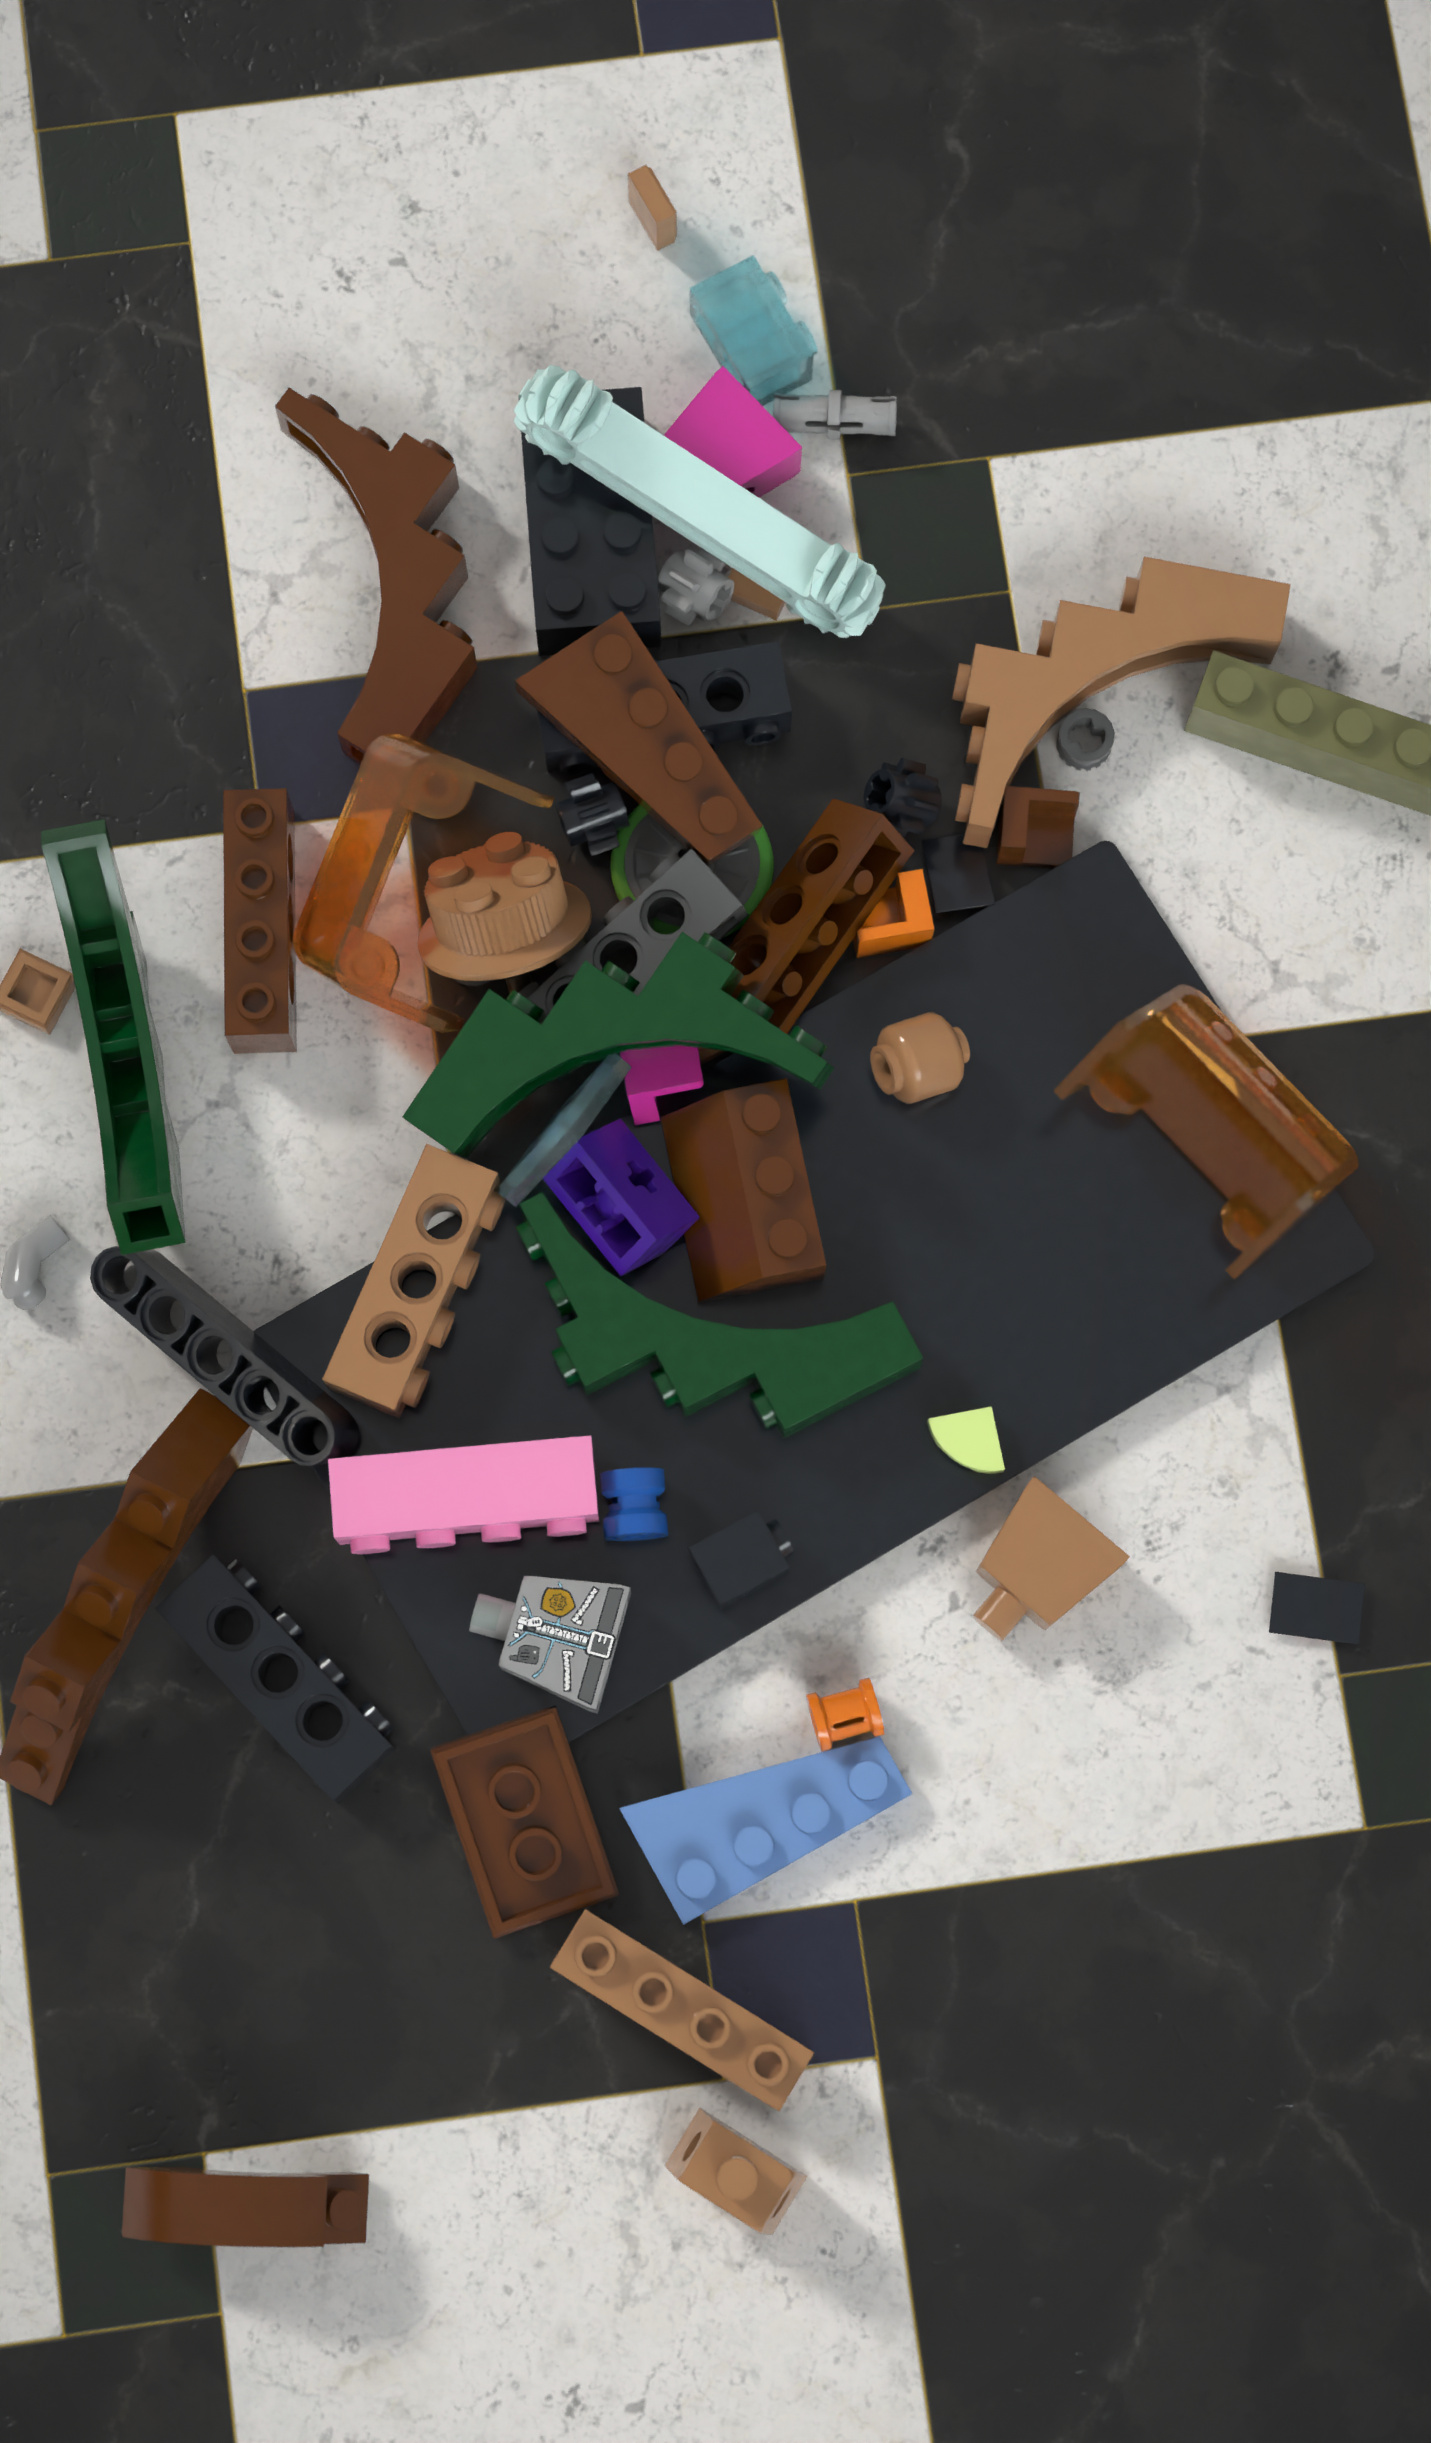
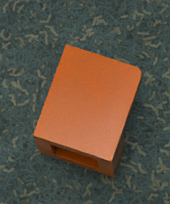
[853,869,934,958]

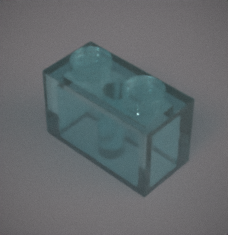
[689,255,817,406]

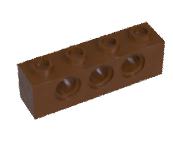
[223,788,297,1054]
[728,798,915,1034]

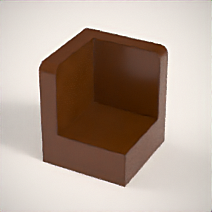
[996,786,1080,869]

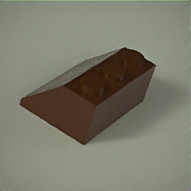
[661,1078,826,1304]

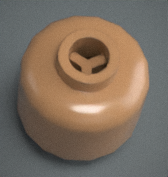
[870,1012,970,1104]

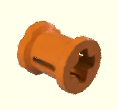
[806,1677,885,1752]

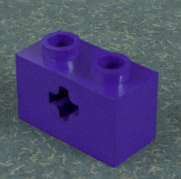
[542,1118,700,1276]

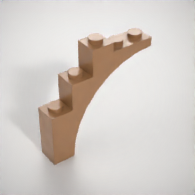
[952,557,1291,848]

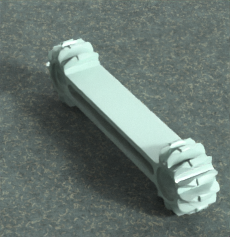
[514,365,886,638]

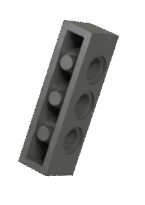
[519,849,748,1084]

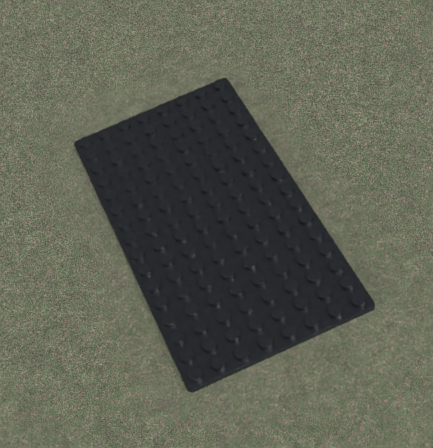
[254,841,1375,1743]

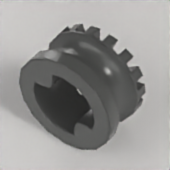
[1056,708,1115,771]

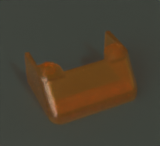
[293,733,555,1033]
[1054,984,1359,1279]

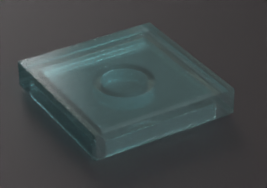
[498,1053,632,1207]

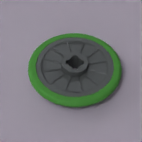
[610,805,774,937]

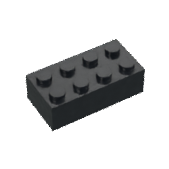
[519,387,661,656]

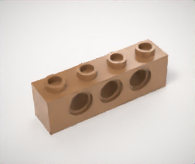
[322,1144,506,1419]
[550,1909,814,2111]

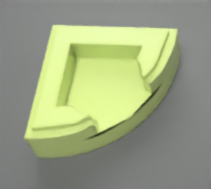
[927,1406,1005,1474]

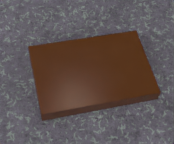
[431,1705,619,1939]

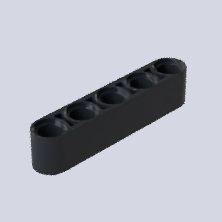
[90,1246,359,1466]

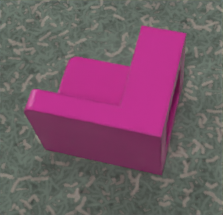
[620,1046,704,1125]

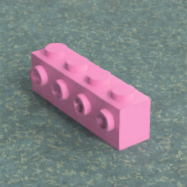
[328,1435,600,1554]

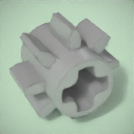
[658,547,734,626]

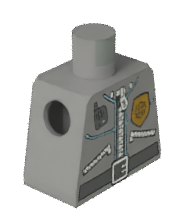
[469,1576,631,1714]

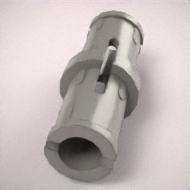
[773,390,897,439]

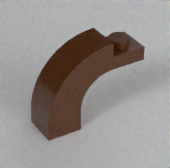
[122,2167,369,2247]

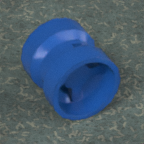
[600,1467,668,1541]

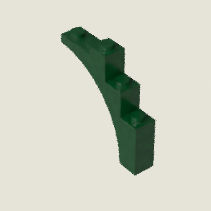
[41,819,186,1255]
[402,932,835,1158]
[515,1192,924,1439]

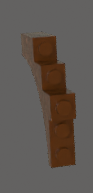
[275,388,477,786]
[0,1388,253,1805]

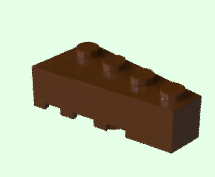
[515,611,763,866]

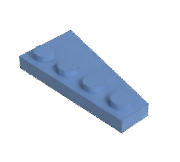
[619,1736,912,1925]

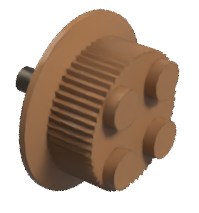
[418,832,592,993]

